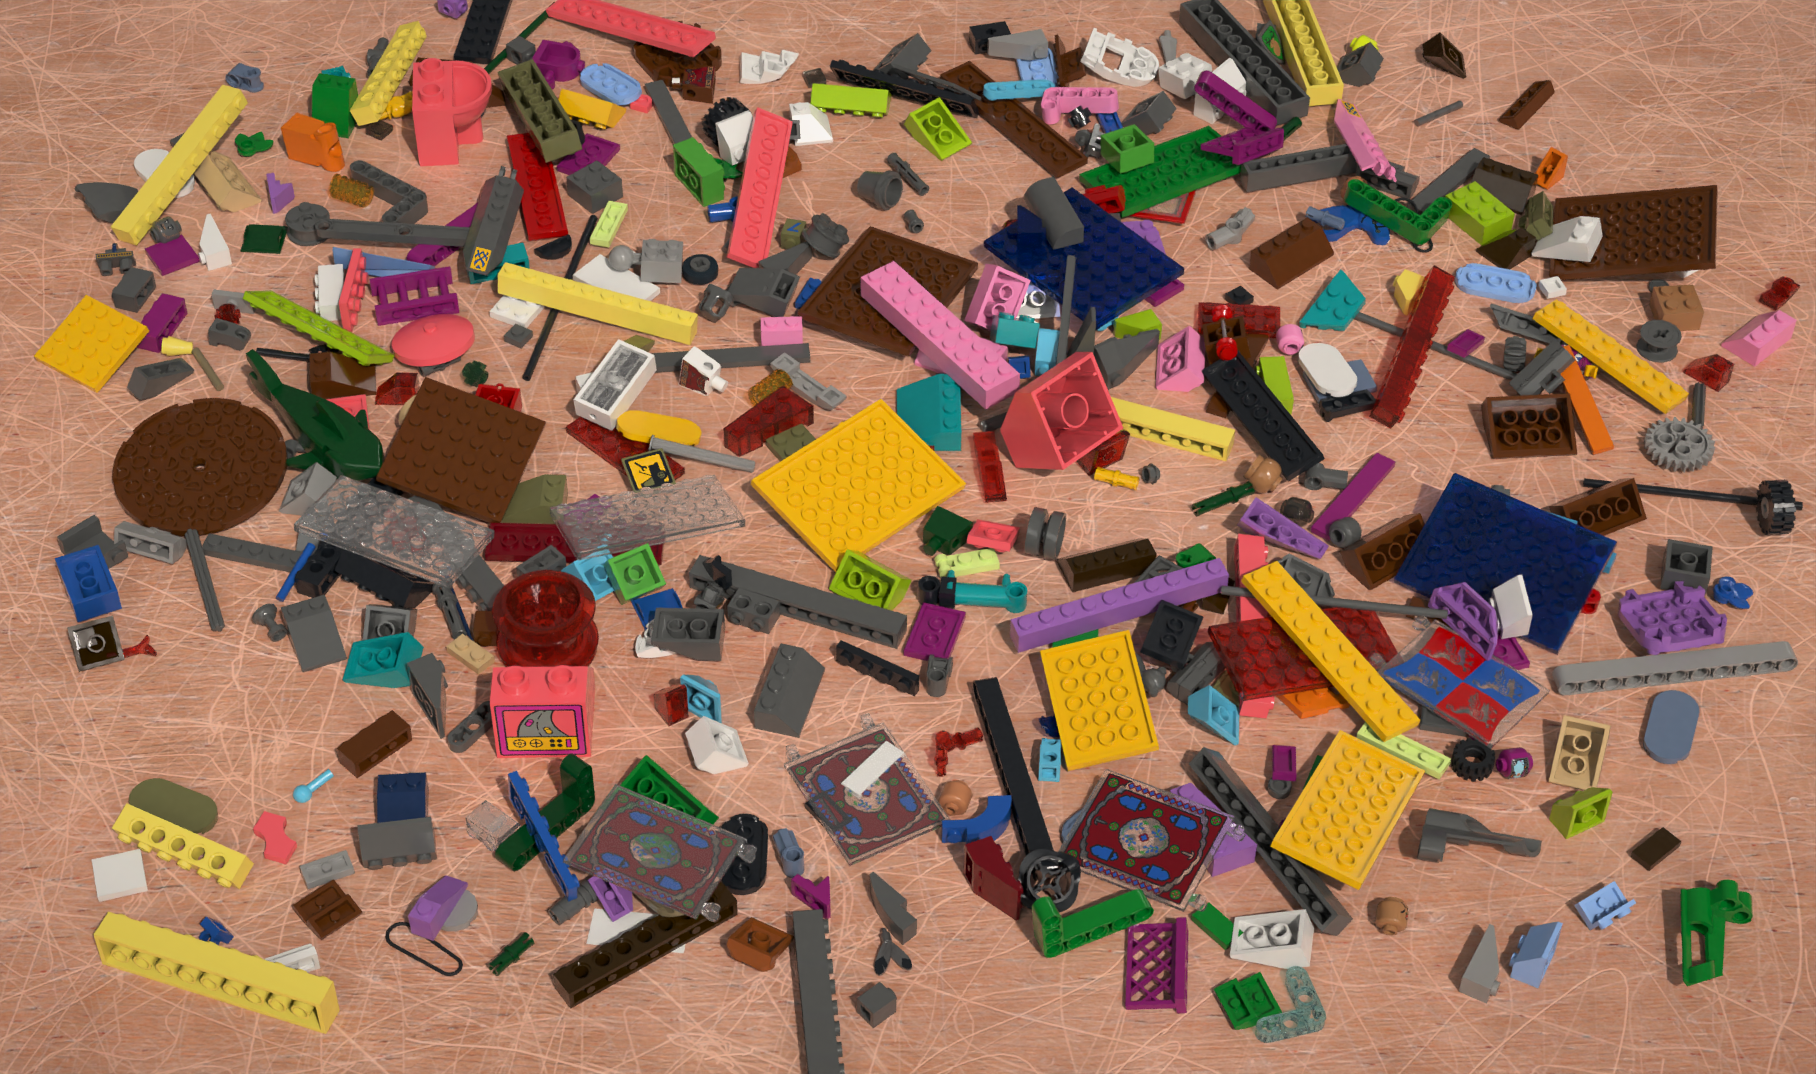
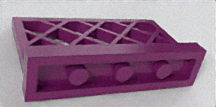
[1201,127,1284,165]
[1125,917,1189,1014]

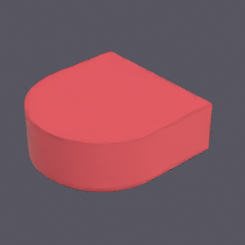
[630,94,652,114]

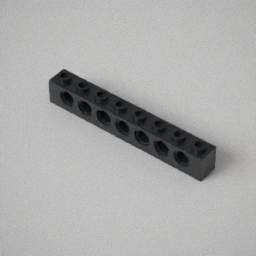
[294,477,405,598]

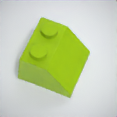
[1549,787,1613,839]

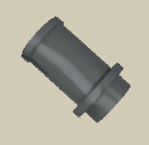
[904,210,924,233]

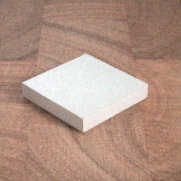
[92,849,148,902]

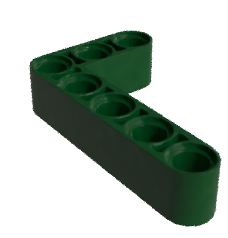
[495,753,595,872]

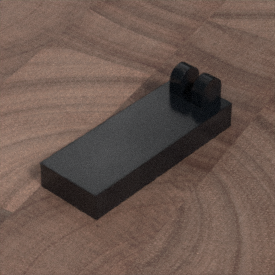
[1318,389,1378,422]

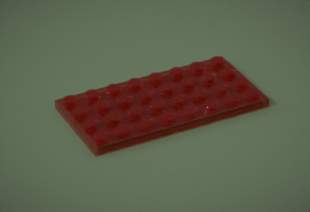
[1207,607,1403,701]

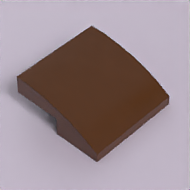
[293,879,363,940]

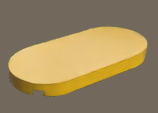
[616,410,702,446]

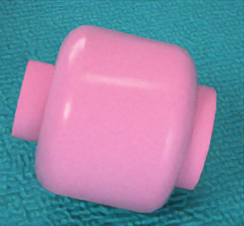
[1276,324,1304,355]

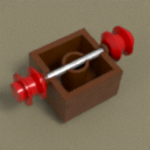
[1202,305,1251,365]

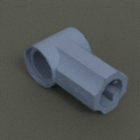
[773,828,804,878]

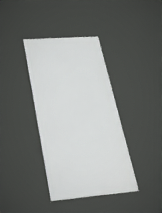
[586,908,686,953]

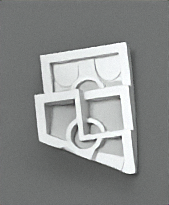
[740,50,799,84]

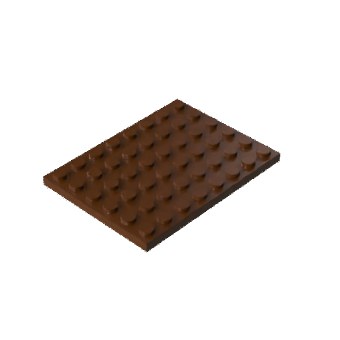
[1549,185,1718,281]
[798,226,978,357]

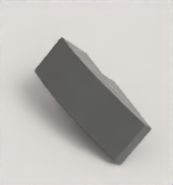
[870,872,917,945]

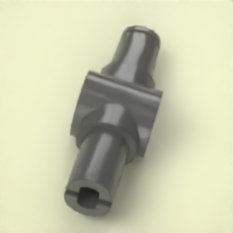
[367,37,389,77]

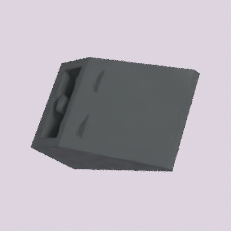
[728,268,800,317]

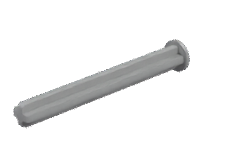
[649,435,755,473]

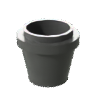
[857,170,903,210]

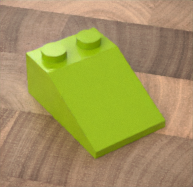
[904,97,972,161]

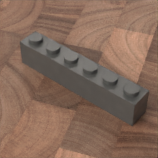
[1240,144,1357,192]

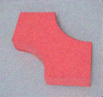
[253,811,297,865]

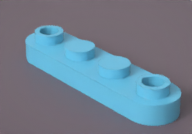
[983,79,1055,101]

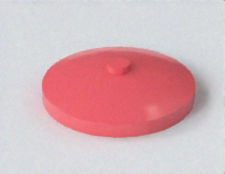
[392,314,475,367]

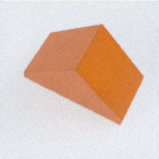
[1535,147,1568,190]

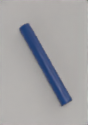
[276,543,316,602]

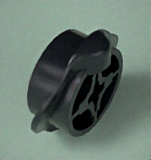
[1018,849,1081,913]

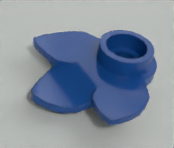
[1713,576,1754,609]

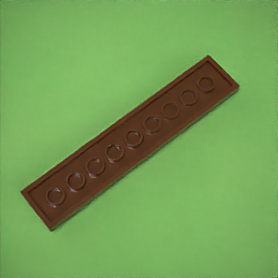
[940,61,1088,178]

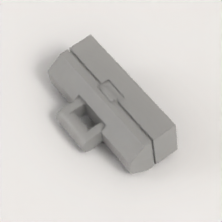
[114,521,187,564]

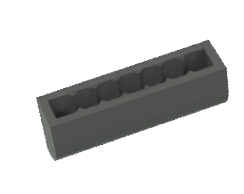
[1024,177,1084,250]

